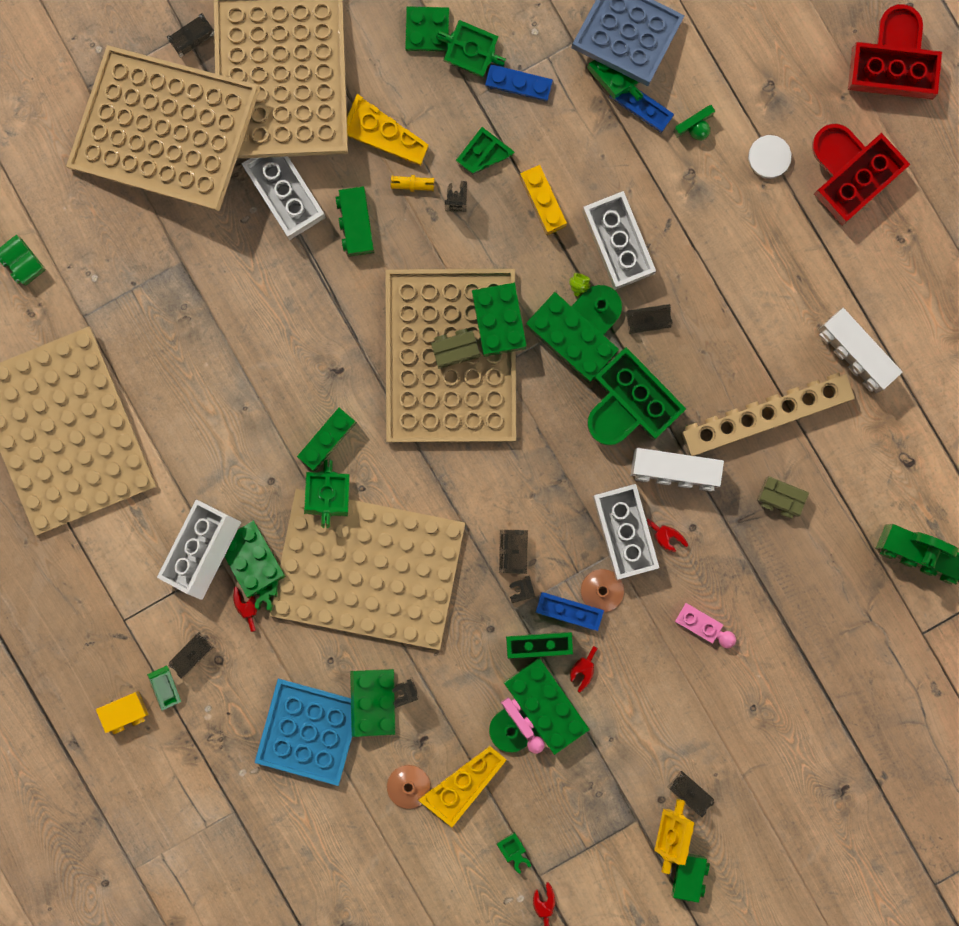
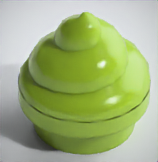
[569,273,591,296]

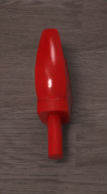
[646,518,688,552]
[233,587,257,632]
[570,646,598,693]
[533,882,555,926]

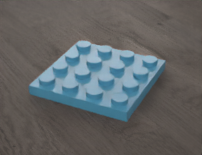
[255,678,352,786]

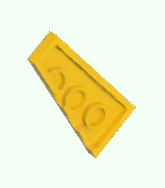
[347,94,429,166]
[418,745,507,827]

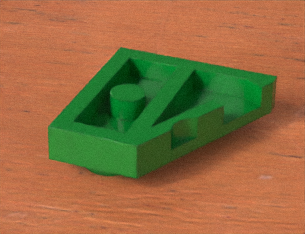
[456,127,515,175]

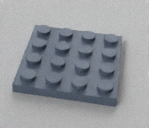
[571,0,685,86]

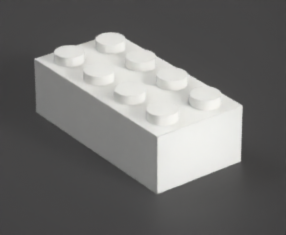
[242,156,326,240]
[582,191,656,290]
[818,308,902,393]
[630,448,724,491]
[593,484,659,580]
[157,500,241,600]

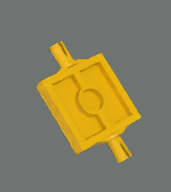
[654,799,694,874]

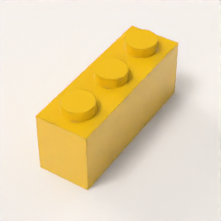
[520,165,567,236]

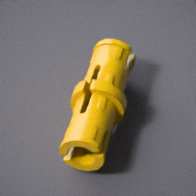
[391,175,434,192]

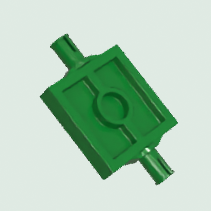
[436,20,506,77]
[587,60,644,101]
[304,459,350,528]

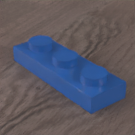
[485,64,553,102]
[609,91,674,133]
[535,592,604,631]

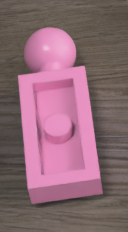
[675,603,736,648]
[500,697,545,754]

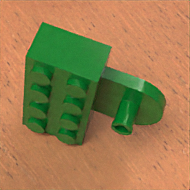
[525,285,622,383]
[587,347,686,445]
[876,524,959,585]
[489,657,590,755]

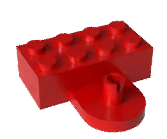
[848,4,942,100]
[812,124,911,226]

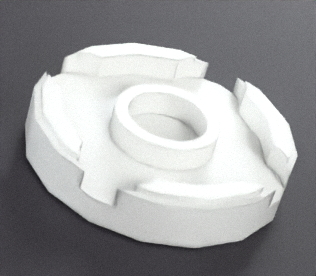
[748,135,792,179]

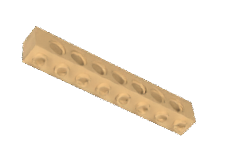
[681,373,855,456]

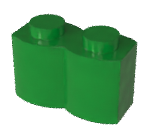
[0,234,46,286]

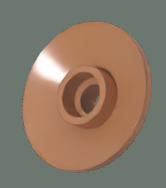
[581,569,624,612]
[387,765,430,809]

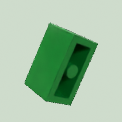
[671,854,710,903]

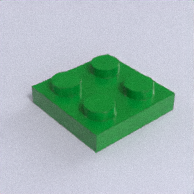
[405,6,449,52]

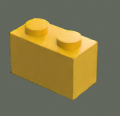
[95,691,149,735]

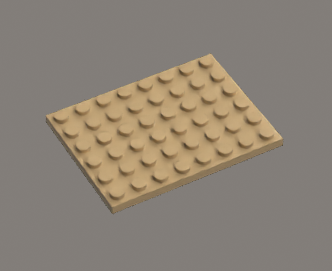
[214,0,348,159]
[66,45,261,211]
[385,269,516,442]
[0,326,156,536]
[270,489,465,650]

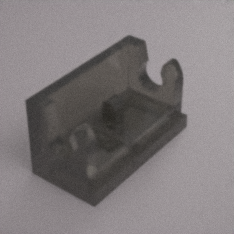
[166,13,214,58]
[445,181,467,212]
[626,304,673,334]
[499,530,528,574]
[509,576,535,603]
[168,632,214,679]
[392,677,419,708]
[667,771,714,818]

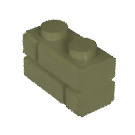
[431,328,480,369]
[757,476,809,519]

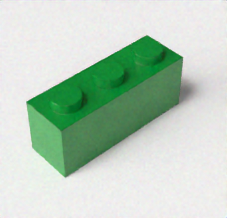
[335,186,374,257]
[297,407,357,472]
[506,632,573,659]

